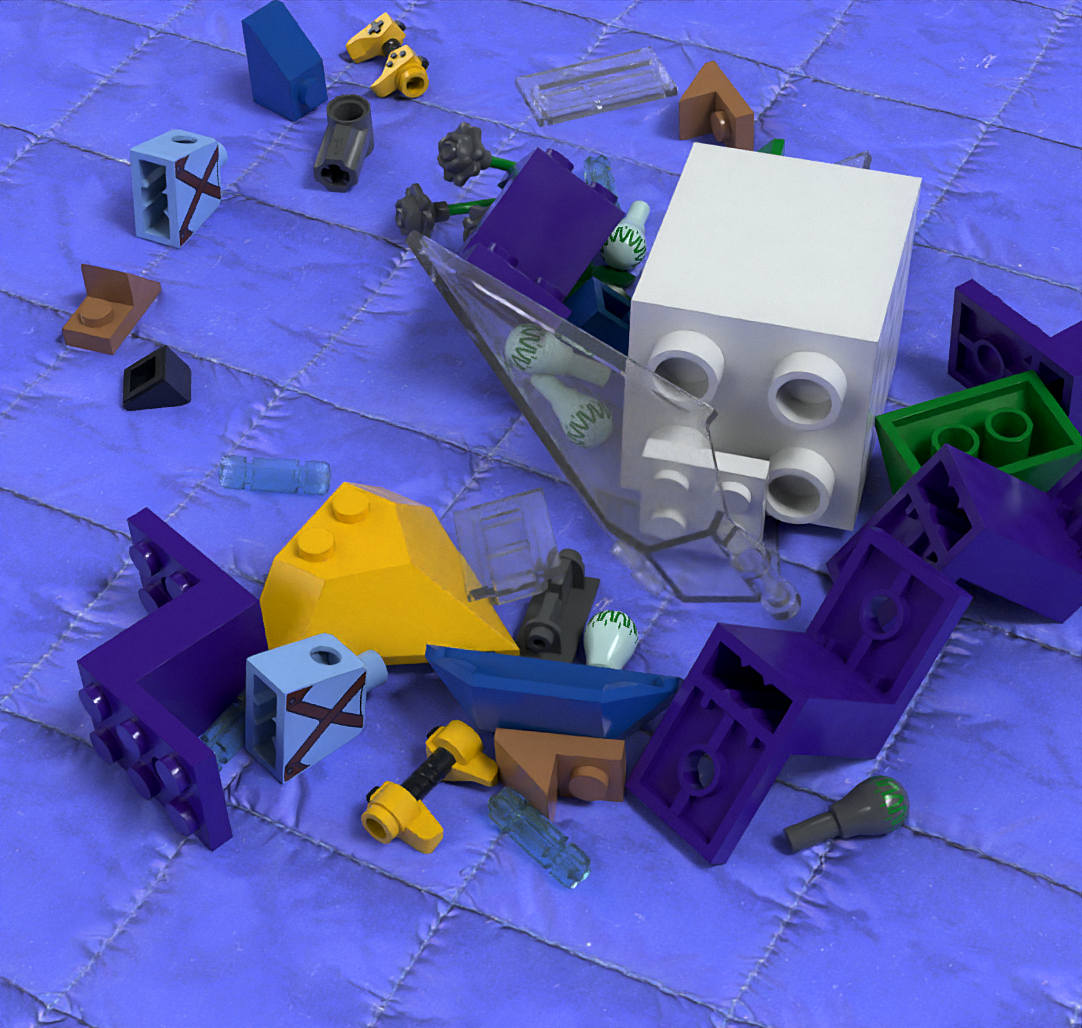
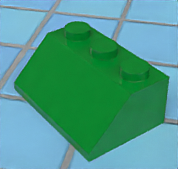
[874,369,1082,495]

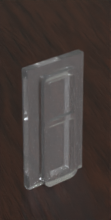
[515,46,678,127]
[453,487,564,605]

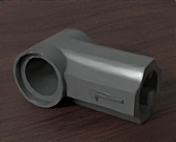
[314,94,374,193]

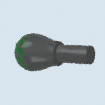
[783,775,910,853]

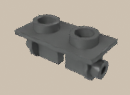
[515,549,600,663]

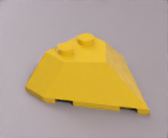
[259,482,520,665]

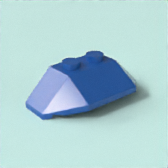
[425,644,684,741]

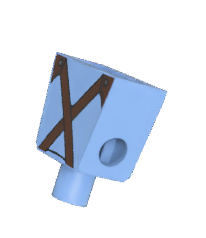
[130,130,228,249]
[245,633,388,784]

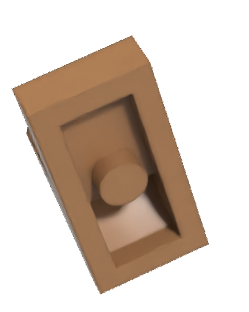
[679,61,754,151]
[62,264,161,355]
[494,728,627,834]

